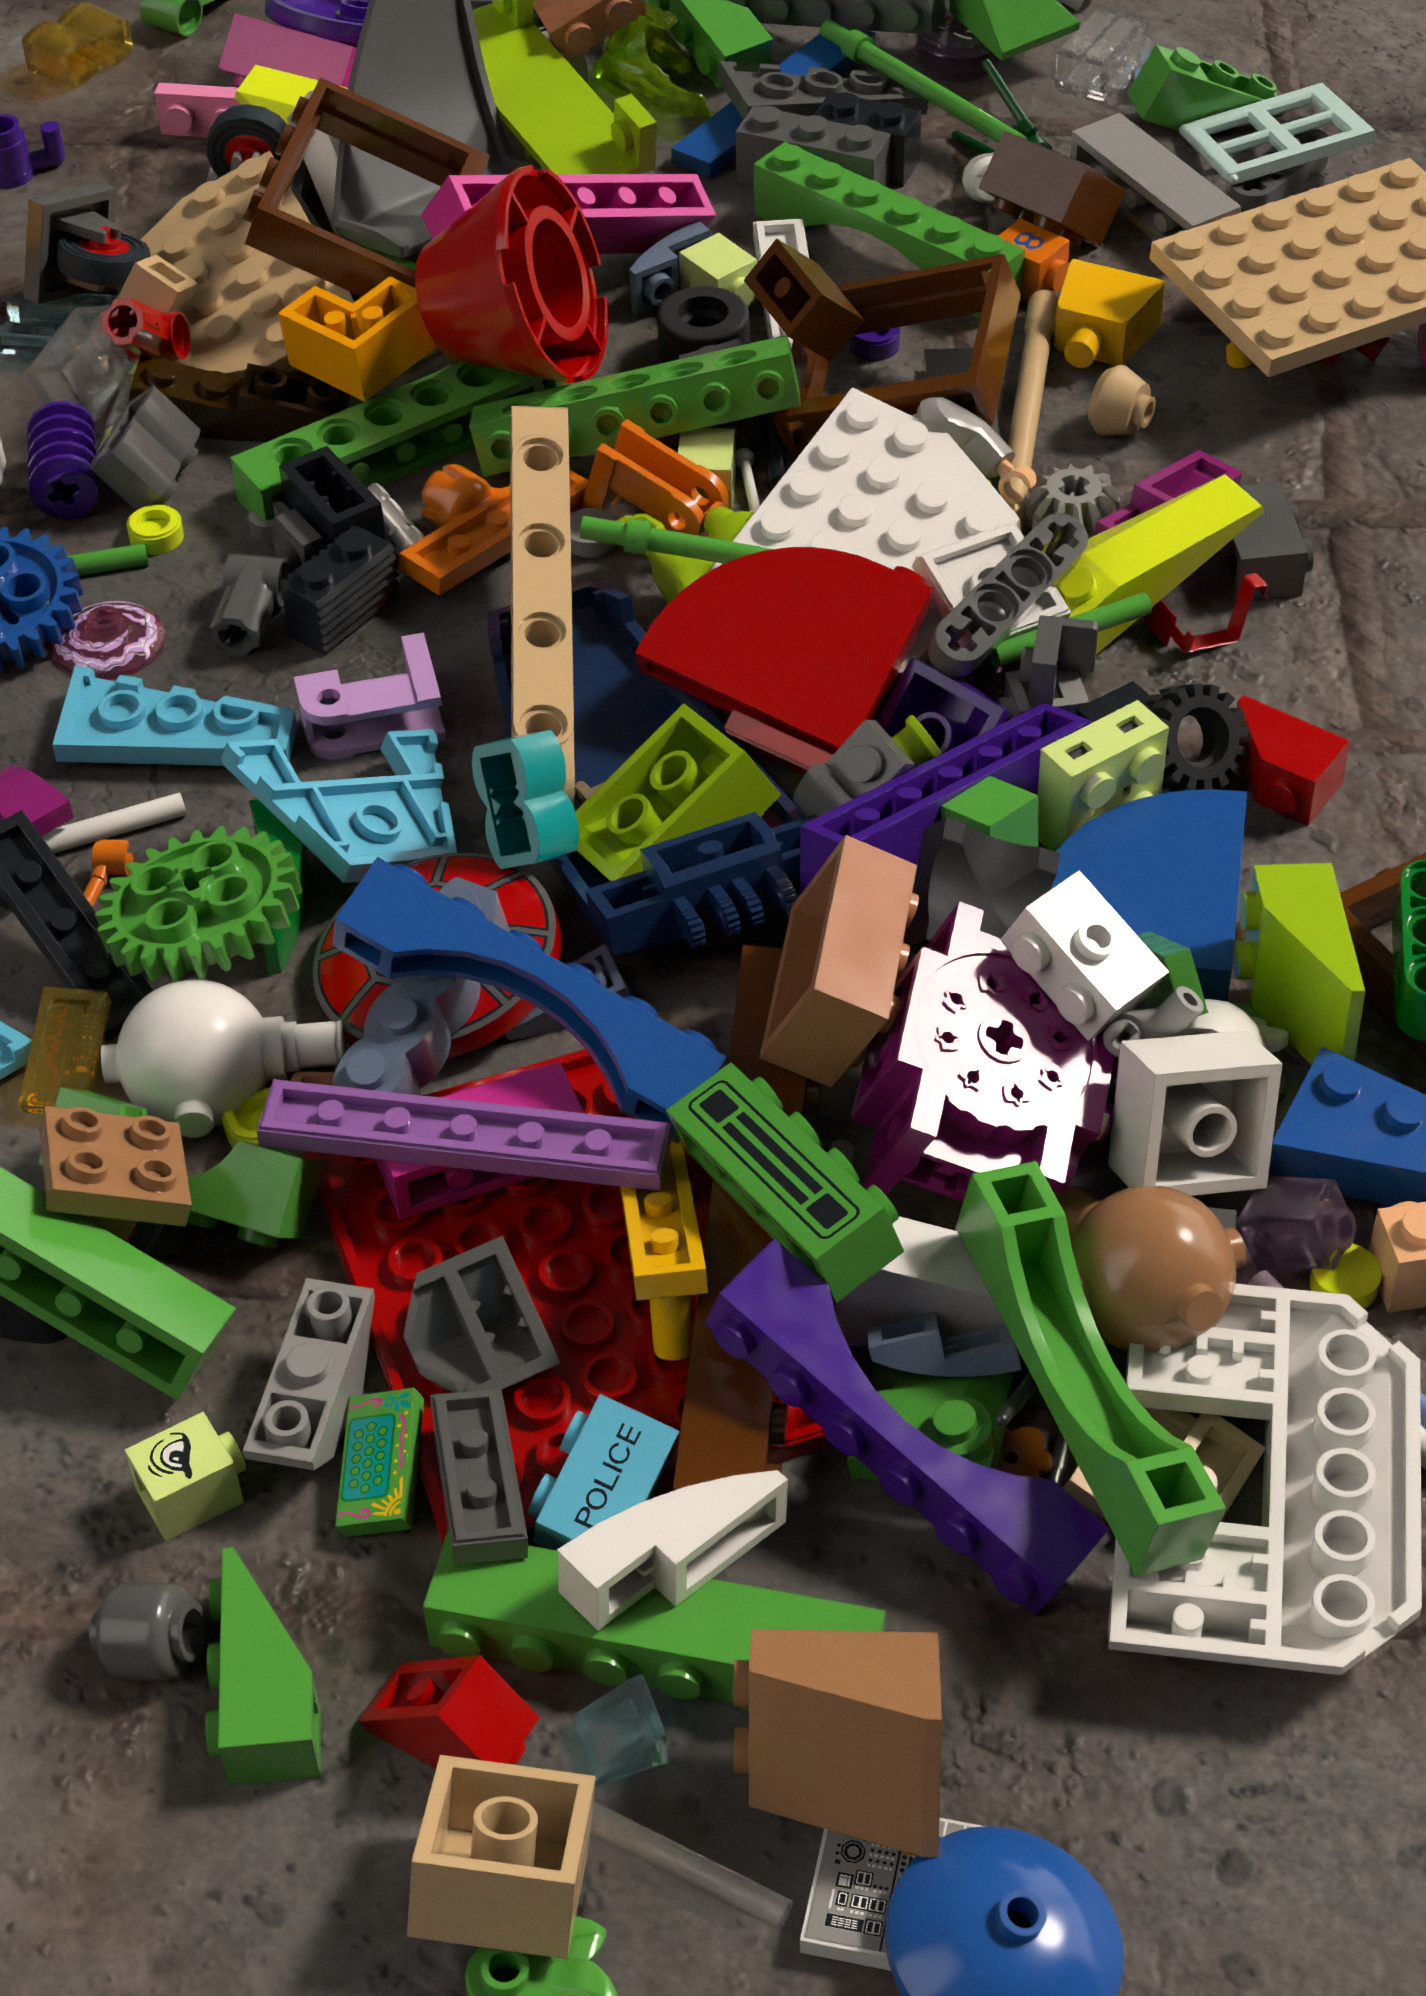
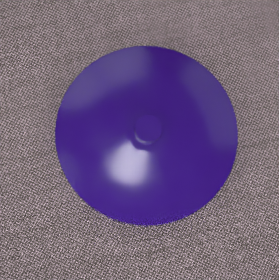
[264,0,370,48]

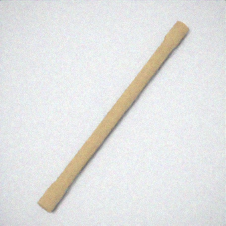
[1006,290,1059,531]

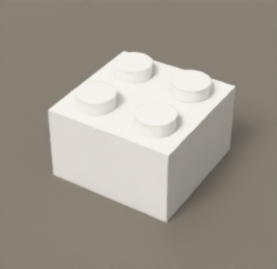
[1108,1031,1282,1196]

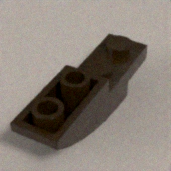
[128,355,350,442]

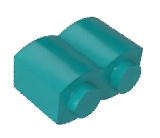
[472,730,579,869]

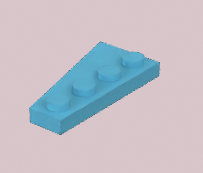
[52,665,297,766]

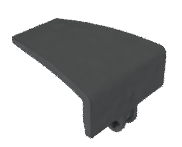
[333,0,543,258]

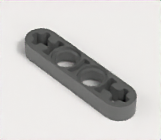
[928,513,1088,677]

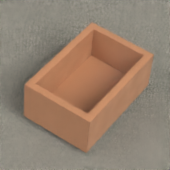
[759,835,919,1088]

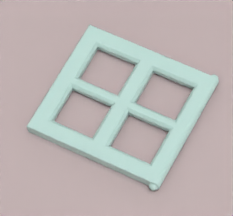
[1179,83,1376,185]

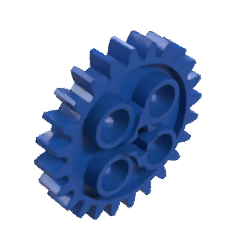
[0,527,84,675]

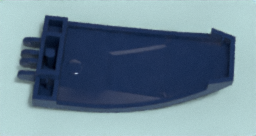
[487,579,818,956]

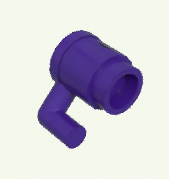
[0,114,65,189]

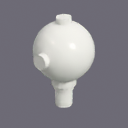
[101,977,345,1138]

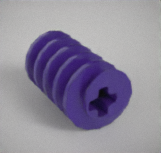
[27,401,99,519]

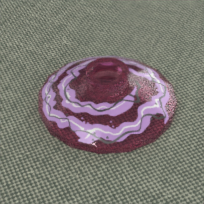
[52,601,166,680]

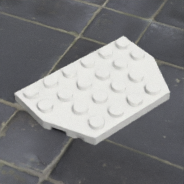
[709,387,1020,686]

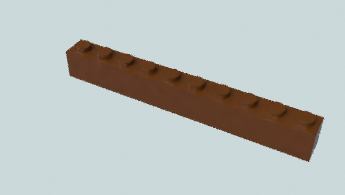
[673,945,822,1491]

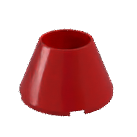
[415,165,608,384]

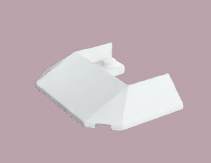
[1108,1284,1422,1675]

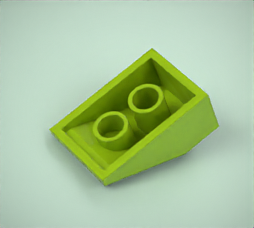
[575,703,781,882]
[1234,863,1365,1066]

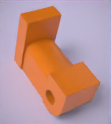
[581,419,729,537]

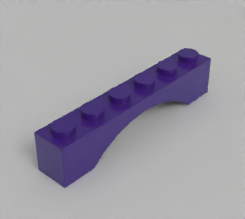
[705,1238,1109,1615]

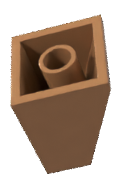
[733,1629,942,1858]

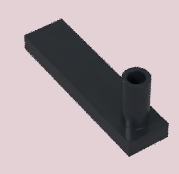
[0,810,153,1042]

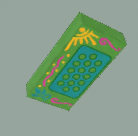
[335,1388,424,1537]

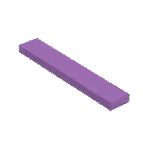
[257,1079,672,1191]

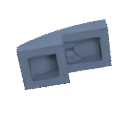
[867,1312,1022,1377]

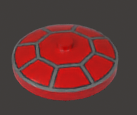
[312,852,562,1059]

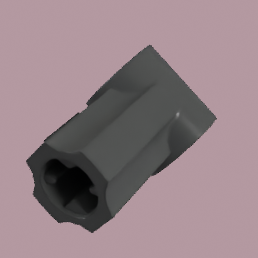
[210,553,291,656]

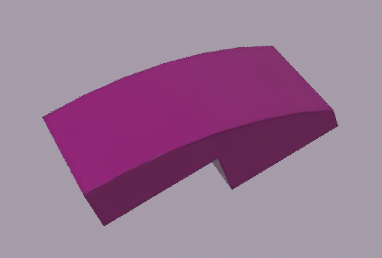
[0,765,74,836]

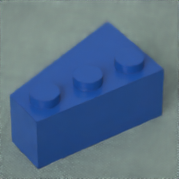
[1264,1046,1426,1208]

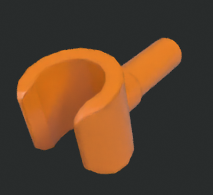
[83,839,134,907]

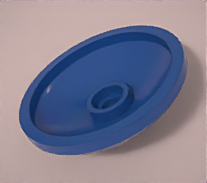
[885,1826,1124,1996]

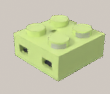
[1037,700,1169,852]

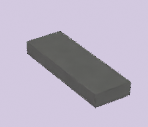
[430,1389,528,1565]

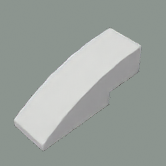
[557,1470,788,1631]

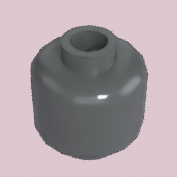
[89,1583,207,1681]

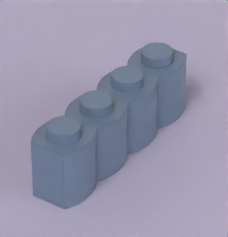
[332,877,510,1095]

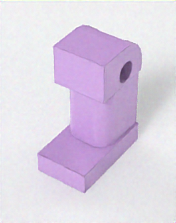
[294,632,446,760]

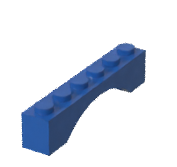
[332,857,726,1144]

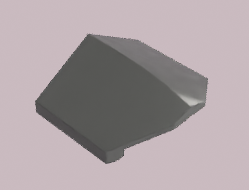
[403,1236,560,1393]

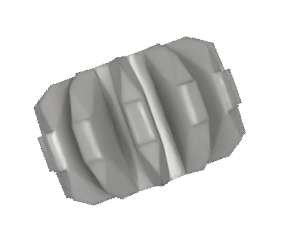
[1025,462,1120,550]

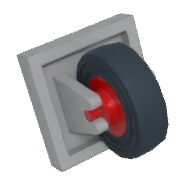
[206,104,311,202]

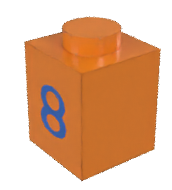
[998,219,1070,302]

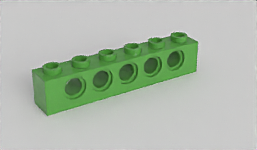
[469,335,801,477]
[230,361,544,520]

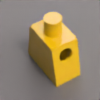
[1054,259,1166,368]

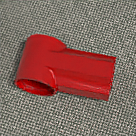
[101,298,191,362]

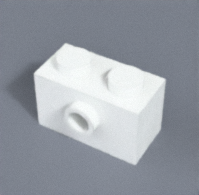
[1000,870,1169,1042]

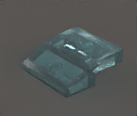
[0,288,119,363]

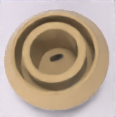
[1088,365,1156,437]

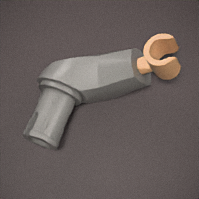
[911,397,1036,504]

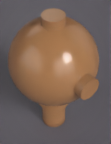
[1055,1186,1246,1351]

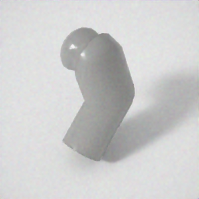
[1103,986,1204,1057]

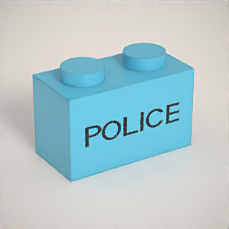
[527,1394,679,1551]

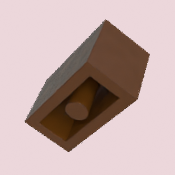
[744,238,864,362]

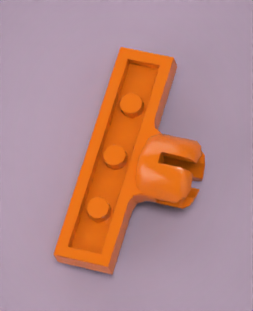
[399,464,588,596]

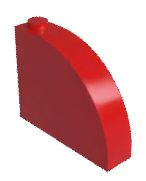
[635,547,933,755]

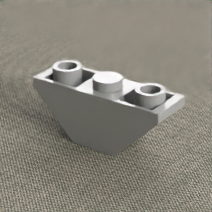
[243,1278,375,1470]

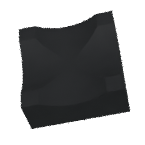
[904,817,1060,954]

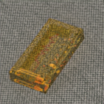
[19,987,111,1114]

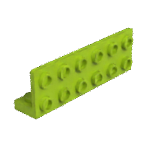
[473,0,657,175]

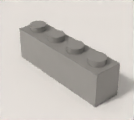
[1070,113,1242,241]

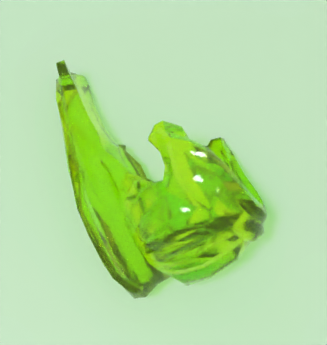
[591,1,714,118]

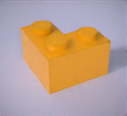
[278,276,437,402]

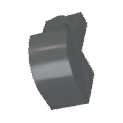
[793,720,915,817]

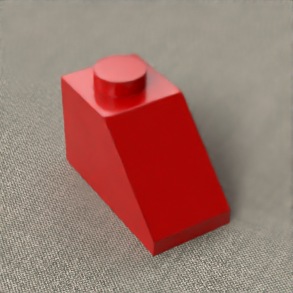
[1236,695,1350,826]
[358,1655,540,1768]

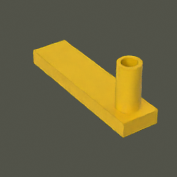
[620,1141,708,1361]

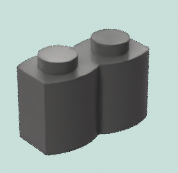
[90,385,201,511]

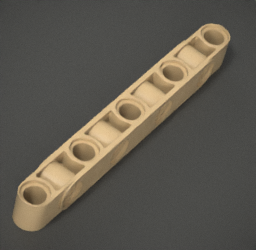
[510,406,575,807]

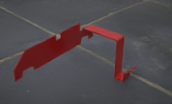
[1144,573,1272,653]

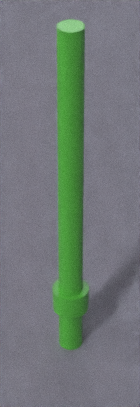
[820,19,1027,143]
[580,516,772,564]

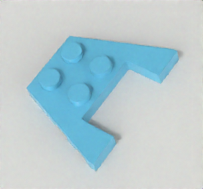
[221,729,457,883]

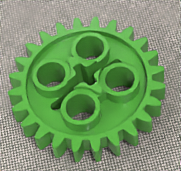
[95,826,303,982]

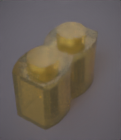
[22,2,133,88]

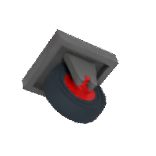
[23,182,151,304]

